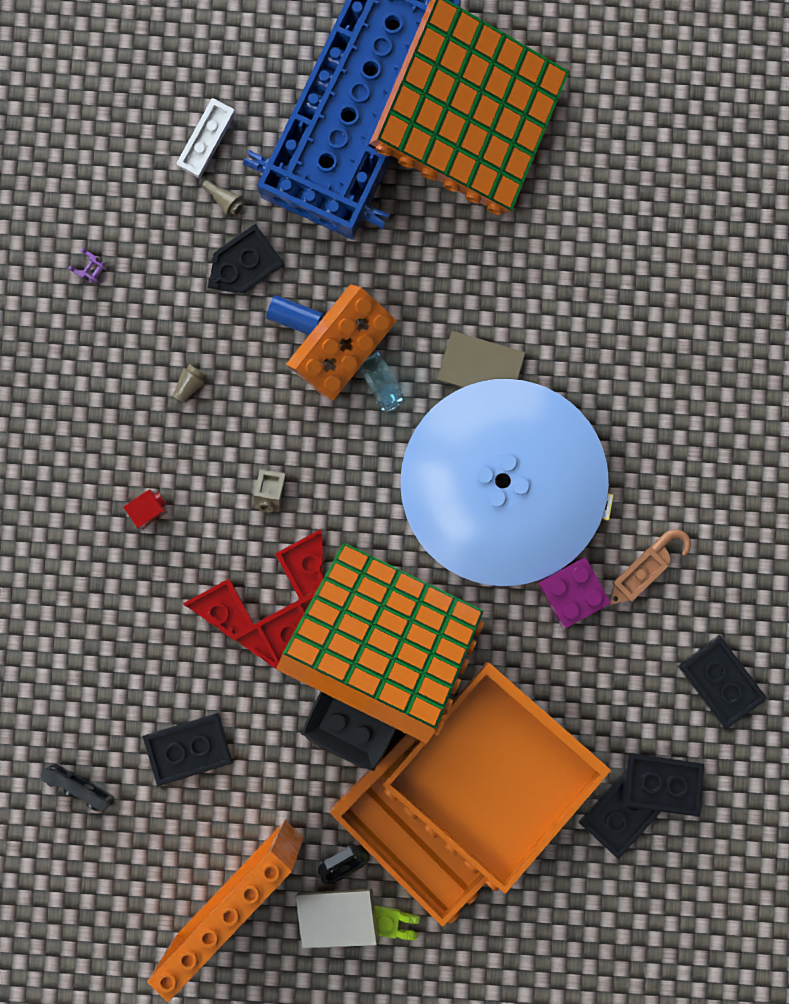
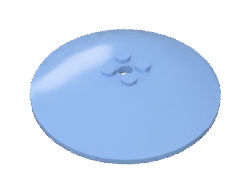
[401,379,609,586]

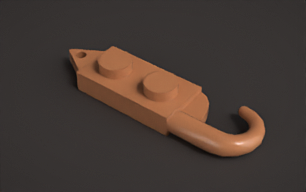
[610,529,691,604]

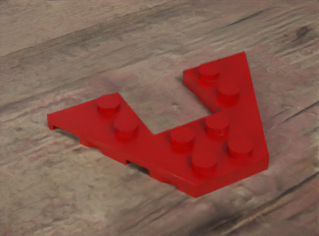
[183,529,323,669]

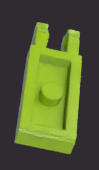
[375,905,421,941]

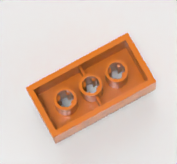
[286,284,397,401]

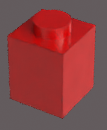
[123,489,168,529]

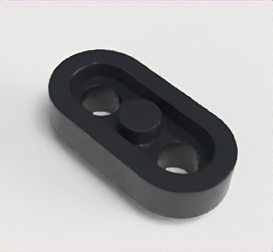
[318,844,369,884]

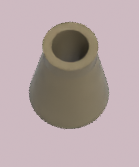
[172,364,207,403]

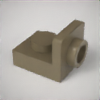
[254,469,285,513]

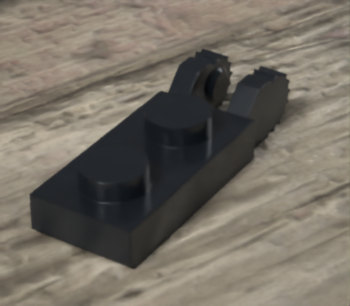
[40,764,114,812]

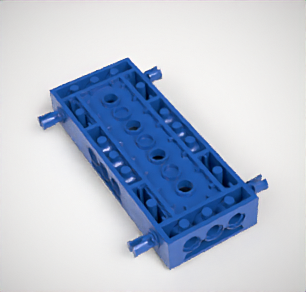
[243,0,461,240]

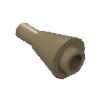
[202,180,244,218]

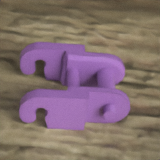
[68,248,107,284]

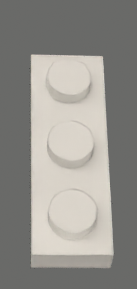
[176,98,236,179]

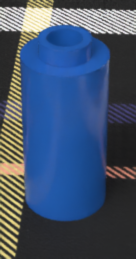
[266,295,323,335]

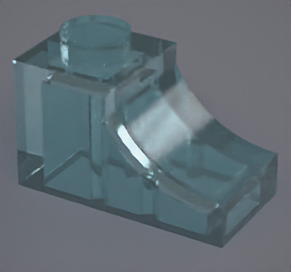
[359,351,406,413]

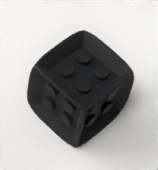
[300,691,397,771]

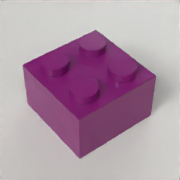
[536,557,611,629]

